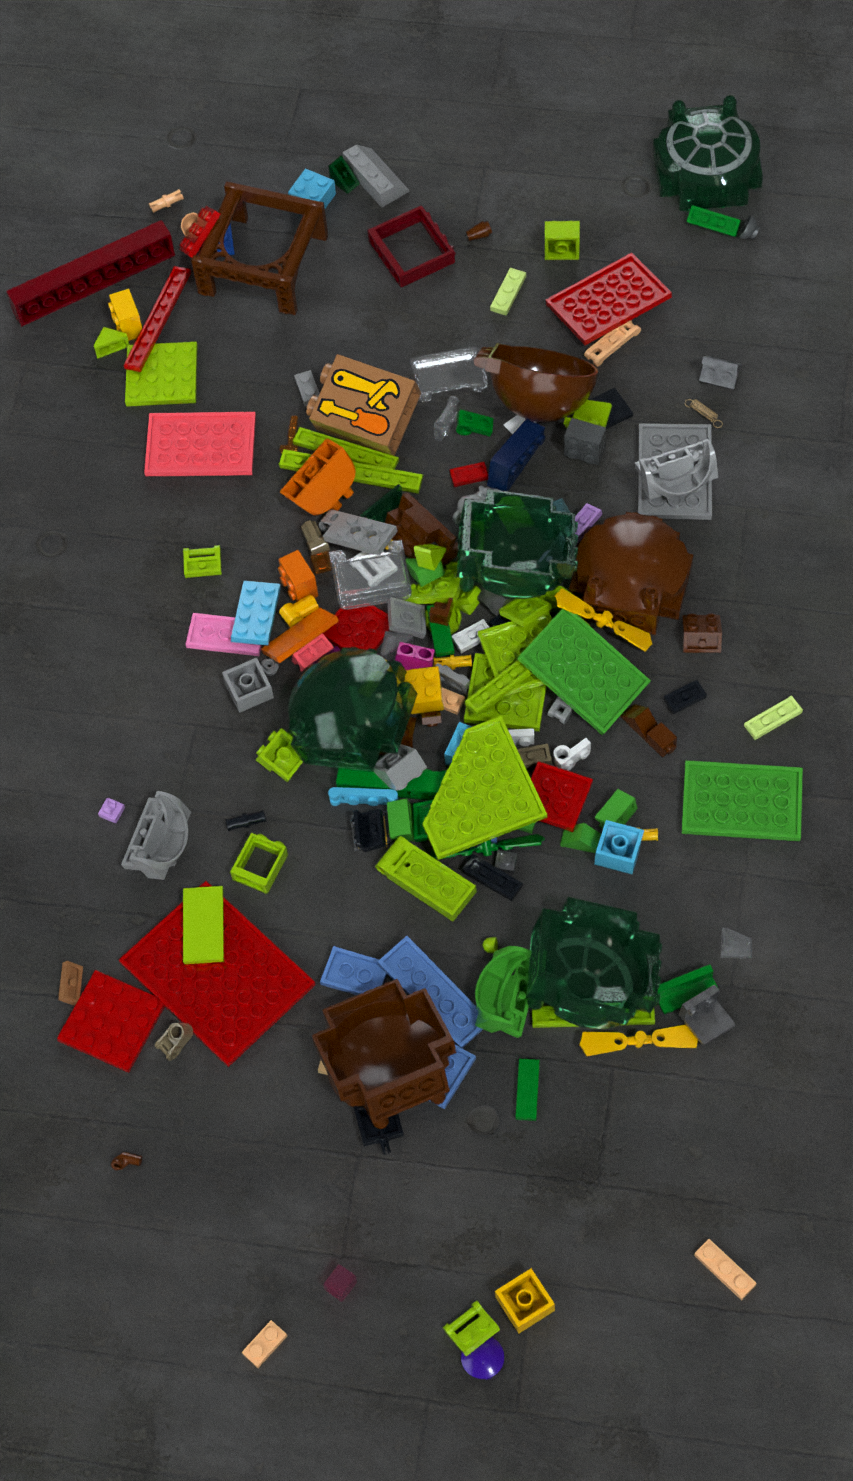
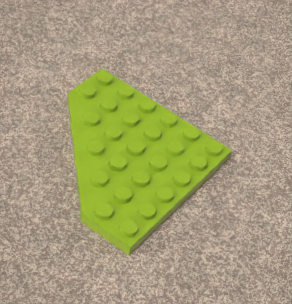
[423,716,547,860]

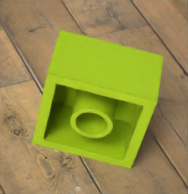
[545,221,580,260]

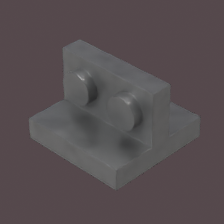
[699,356,742,389]

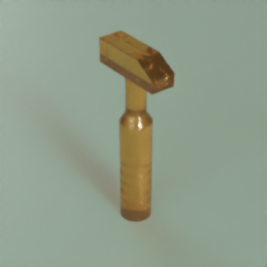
[280,415,298,453]

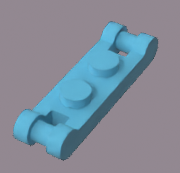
[328,787,398,806]

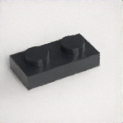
[664,680,707,714]

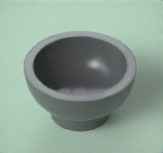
[738,215,760,239]

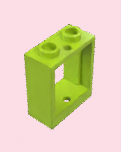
[230,833,288,894]

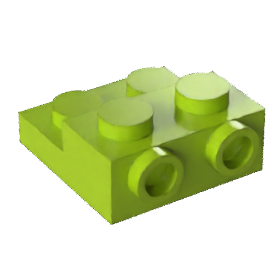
[256,728,311,782]

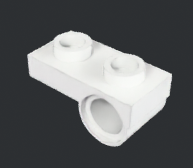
[554,738,591,771]

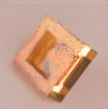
[311,551,334,575]

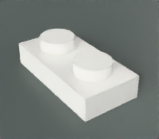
[452,619,489,653]
[508,729,534,746]

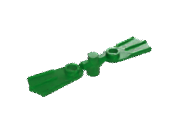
[428,834,545,860]

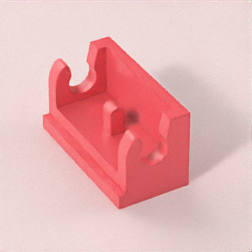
[292,633,334,672]

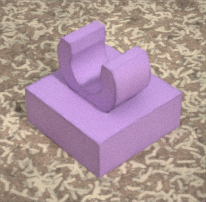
[98,798,125,823]

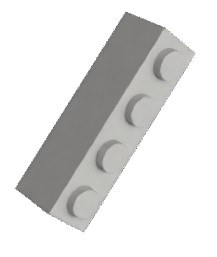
[342,145,409,208]

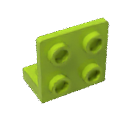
[563,400,612,428]

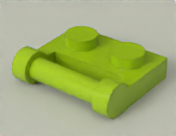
[183,545,222,578]
[442,1301,500,1356]

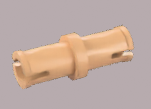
[149,189,184,213]

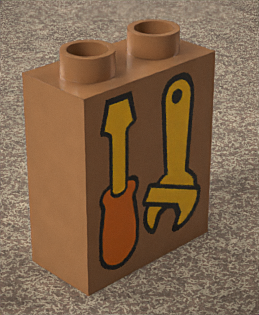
[306,354,421,456]

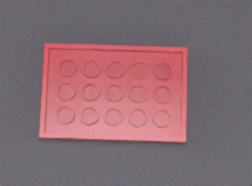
[144,412,256,476]

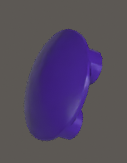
[461,1337,504,1380]

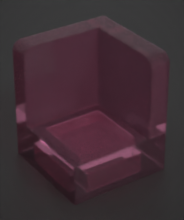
[323,1265,357,1302]

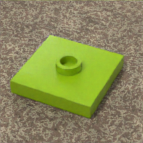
[499,591,552,627]

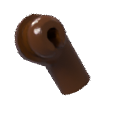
[111,1152,142,1170]

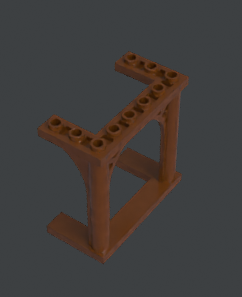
[191,181,328,315]

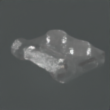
[434,395,459,442]

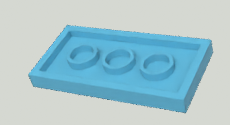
[231,581,281,645]

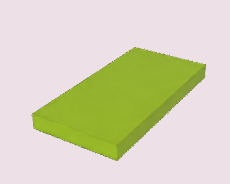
[183,886,224,964]

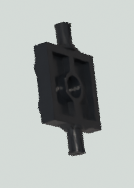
[354,1106,404,1155]

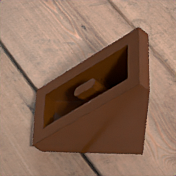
[620,704,658,741]

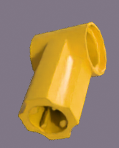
[279,595,319,627]

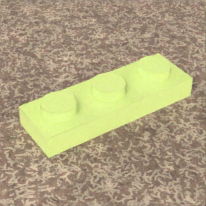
[490,268,526,316]

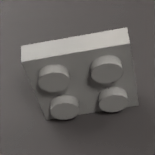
[388,597,426,639]

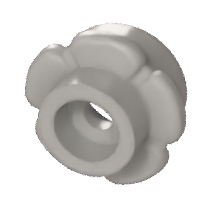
[261,658,279,676]

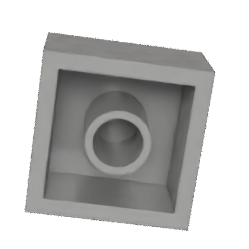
[222,658,274,713]

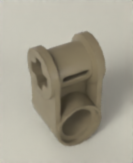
[155,1023,193,1061]

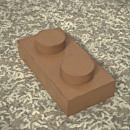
[58,961,83,1006]

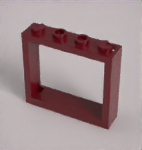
[367,205,456,288]

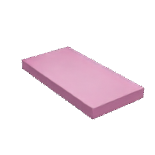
[185,613,262,656]

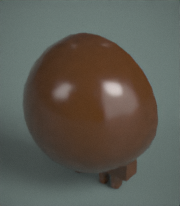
[473,343,598,422]

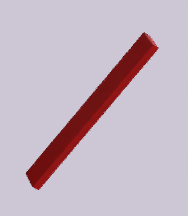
[124,266,191,372]

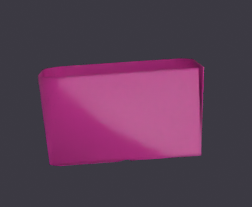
[392,642,435,672]

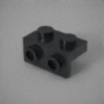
[352,809,386,852]

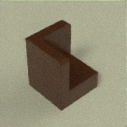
[429,598,454,626]

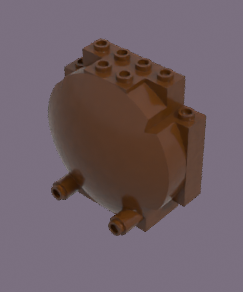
[569,512,694,635]
[312,979,456,1129]

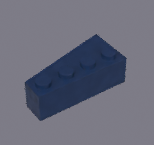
[487,419,545,495]

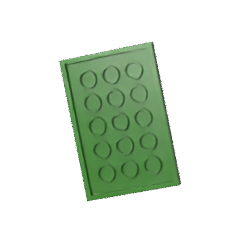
[517,609,651,735]
[682,760,803,841]

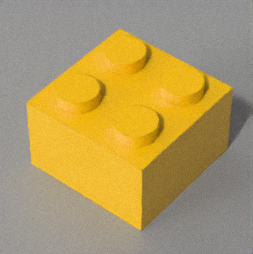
[108,289,142,341]
[401,666,444,715]
[495,1268,555,1334]

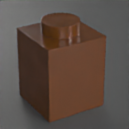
[646,722,677,757]

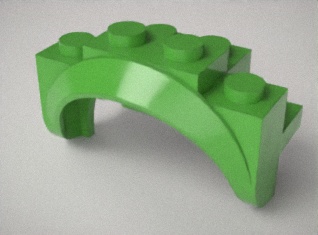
[475,946,539,1038]

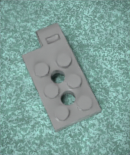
[319,510,397,556]

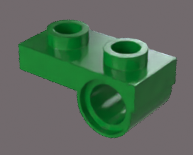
[456,409,494,436]

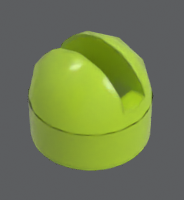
[482,937,498,953]

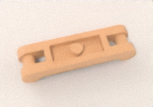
[584,320,641,367]

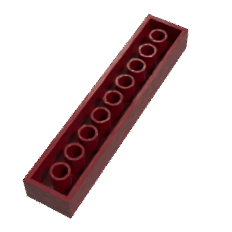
[6,220,175,327]

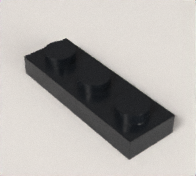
[462,854,523,901]

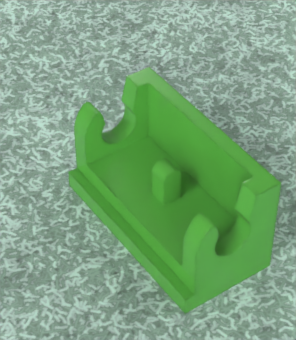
[595,789,638,829]
[387,798,415,842]

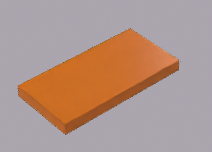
[261,607,339,663]

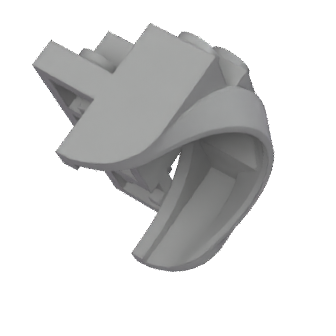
[635,438,718,500]
[121,791,191,880]

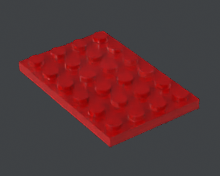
[546,253,672,345]

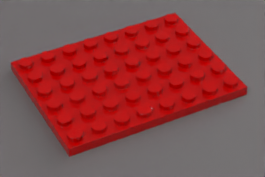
[119,881,316,1067]

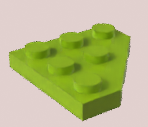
[402,561,471,604]

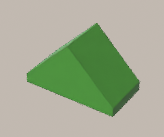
[406,558,445,587]
[560,823,601,853]

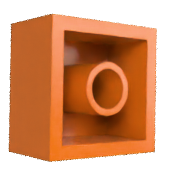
[278,550,318,602]

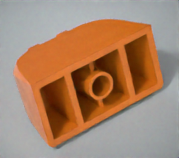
[280,438,356,515]

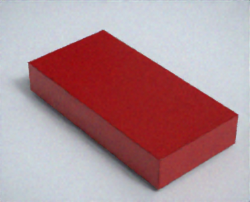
[449,461,488,487]

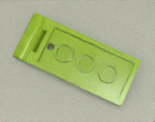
[375,836,477,921]

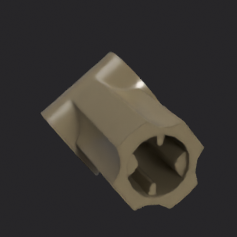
[301,520,330,557]

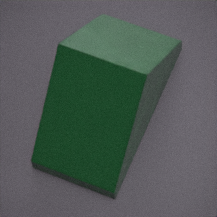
[328,155,360,194]

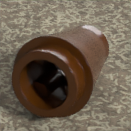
[466,221,492,241]

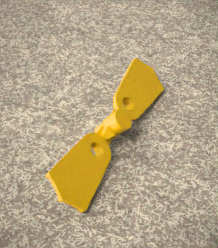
[555,588,652,652]
[579,1025,698,1056]

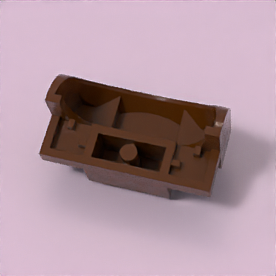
[385,492,463,566]

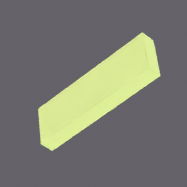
[744,696,803,740]

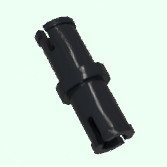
[226,810,267,831]

